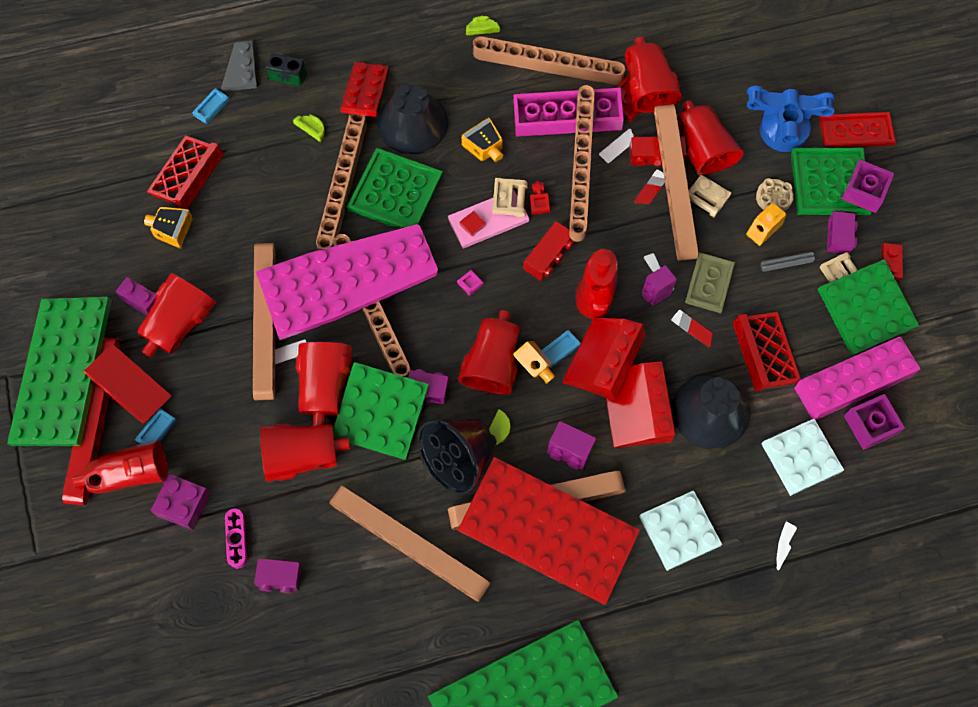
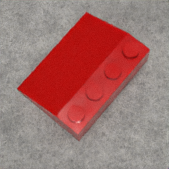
[562,318,646,400]
[606,361,675,448]

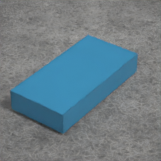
[192,88,230,124]
[541,330,581,368]
[135,409,177,444]

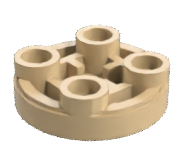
[756,178,793,211]

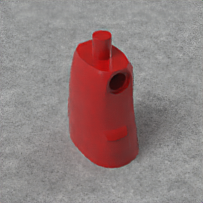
[625,37,682,113]
[677,100,744,175]
[576,249,618,319]
[137,273,216,358]
[458,310,520,395]
[295,342,353,426]
[260,424,350,482]
[73,440,168,493]

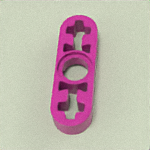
[225,509,247,569]

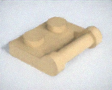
[688,175,731,218]
[492,178,528,217]
[819,252,858,283]

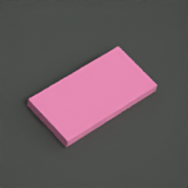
[448,189,529,249]

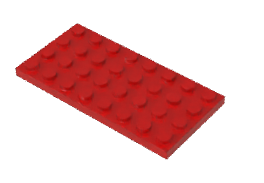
[457,457,640,605]

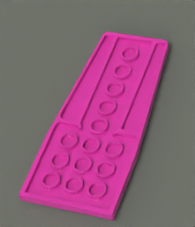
[256,225,438,340]

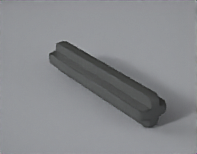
[760,251,815,272]

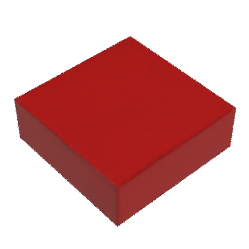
[460,211,486,237]

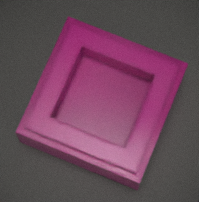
[457,270,484,296]

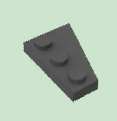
[221,41,257,92]

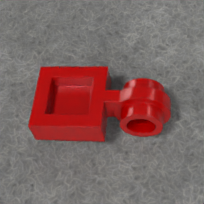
[530,181,550,215]

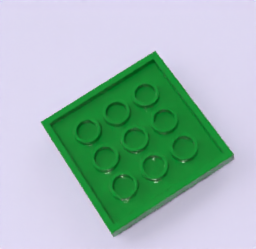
[347,148,443,229]
[791,148,871,215]
[818,259,919,356]
[333,362,429,460]

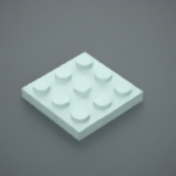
[762,419,844,496]
[639,491,722,571]

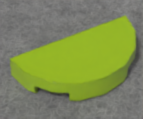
[466,16,500,36]
[293,115,325,142]
[489,409,510,445]

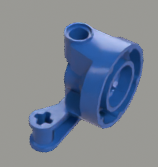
[747,86,835,152]

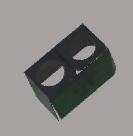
[266,53,306,86]

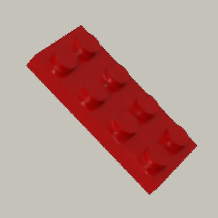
[341,62,389,117]

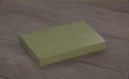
[685,252,735,313]

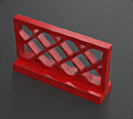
[147,135,224,209]
[732,312,801,392]

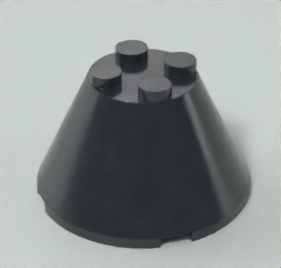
[377,84,448,154]
[672,374,750,449]
[418,418,497,494]

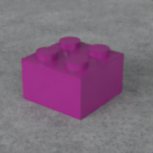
[841,159,894,213]
[844,394,905,450]
[547,421,596,470]
[151,474,211,531]

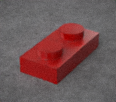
[882,243,903,281]

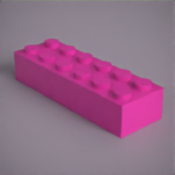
[514,88,624,137]
[794,336,920,420]

